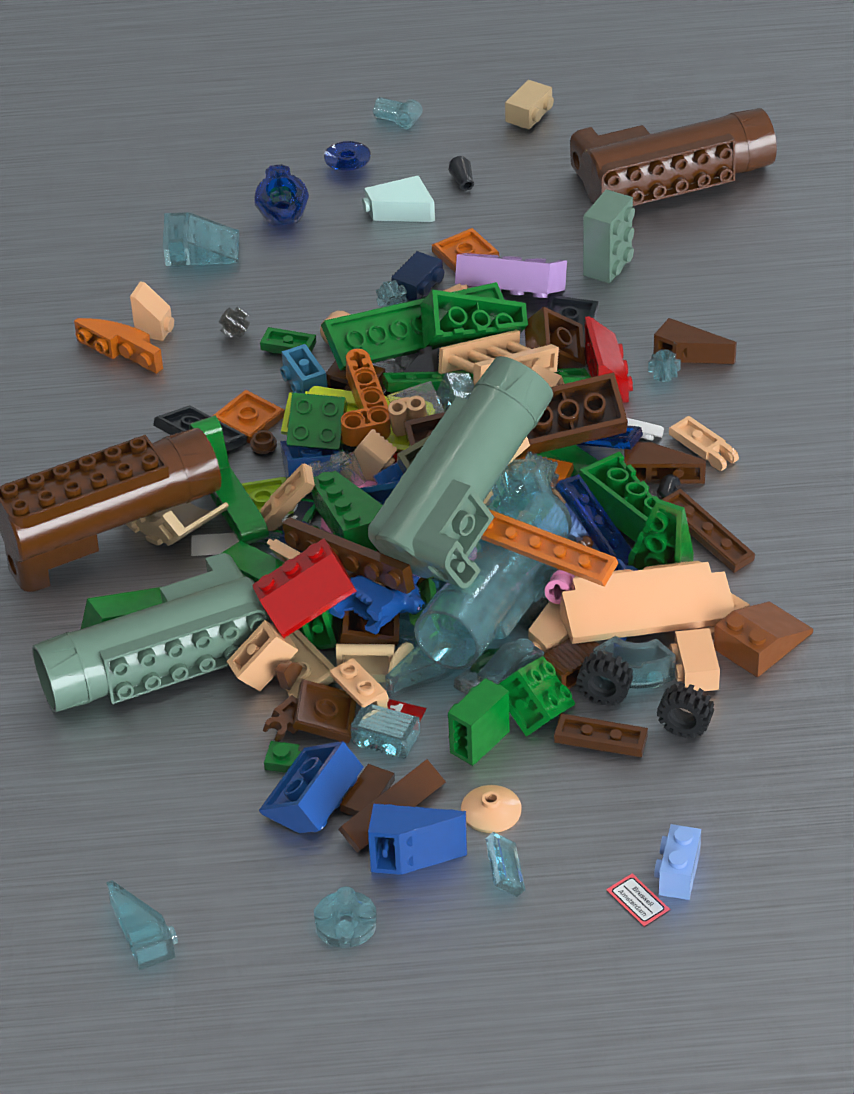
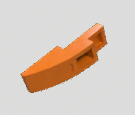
[74,318,163,374]

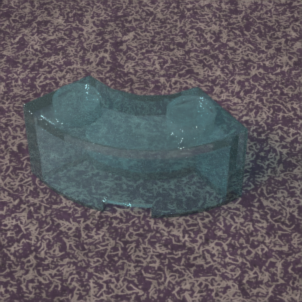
[593,636,676,689]

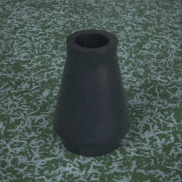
[448,156,474,191]

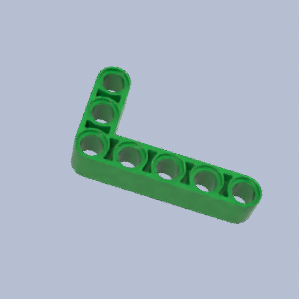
[189,415,269,544]

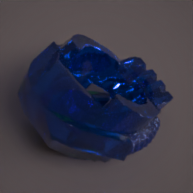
[254,164,309,226]

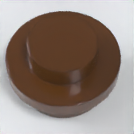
[250,430,277,454]

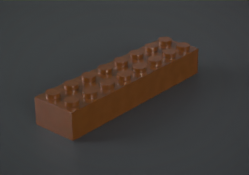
[404,372,628,459]

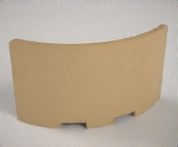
[126,502,229,546]

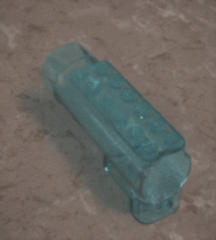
[414,458,572,669]

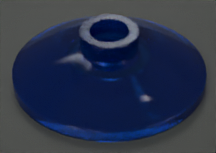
[324,141,371,171]

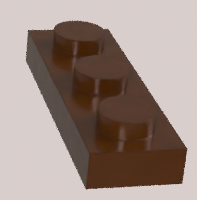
[554,713,648,757]

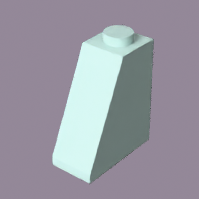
[362,175,435,222]

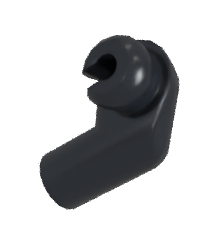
[657,474,680,500]

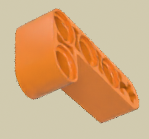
[341,349,391,447]

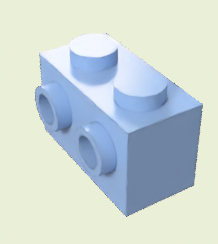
[654,824,701,900]

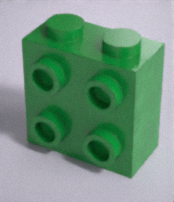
[448,678,510,766]

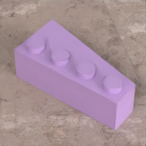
[455,253,567,298]

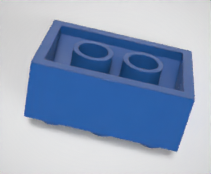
[259,741,363,833]

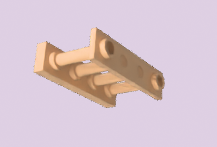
[438,330,559,388]

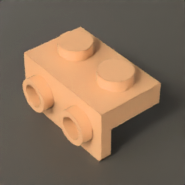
[330,658,389,720]

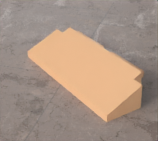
[559,561,735,644]

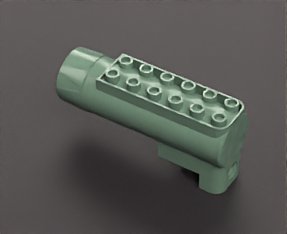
[368,356,553,589]
[32,553,270,712]

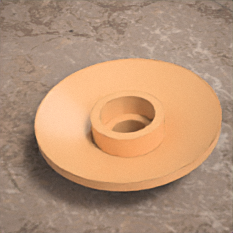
[461,785,521,833]

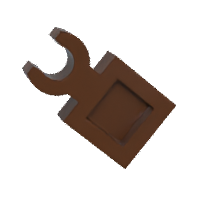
[263,695,298,742]

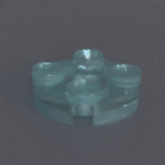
[314,886,377,947]

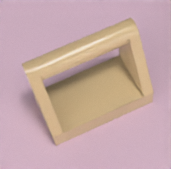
[336,644,396,683]

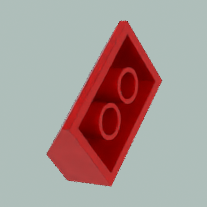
[585,316,633,403]
[252,538,357,638]

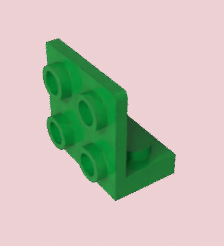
[286,393,348,450]
[499,656,575,737]

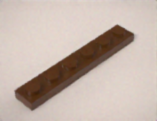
[282,517,415,594]

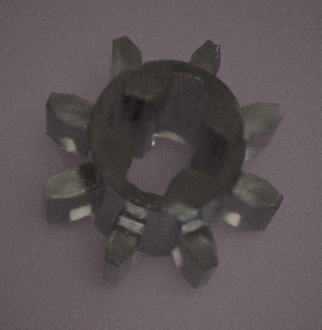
[219,307,250,338]

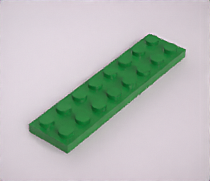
[321,282,504,371]

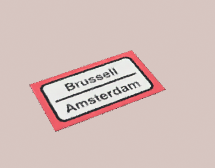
[606,873,671,926]

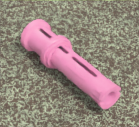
[544,570,575,604]

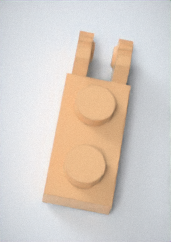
[669,416,739,471]
[261,463,315,531]

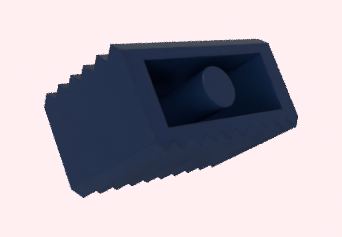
[391,251,445,301]

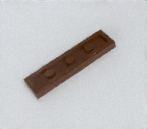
[662,488,755,573]
[338,759,446,853]

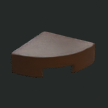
[275,661,303,690]

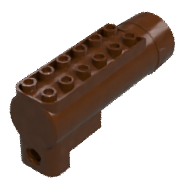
[570,108,777,206]
[0,428,221,592]

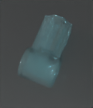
[373,97,423,129]

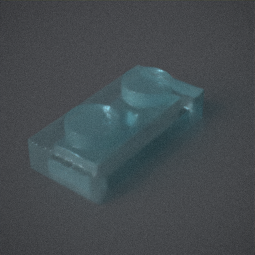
[485,832,525,897]

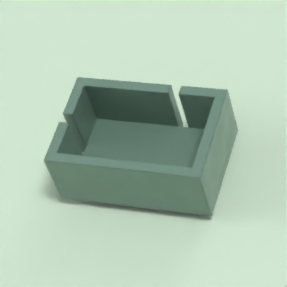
[583,189,635,284]

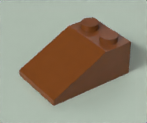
[714,601,813,678]

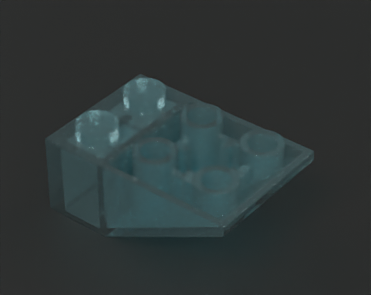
[163,212,240,266]

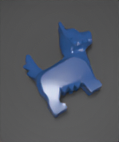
[329,575,425,635]

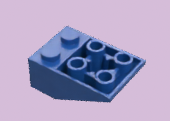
[368,804,467,875]

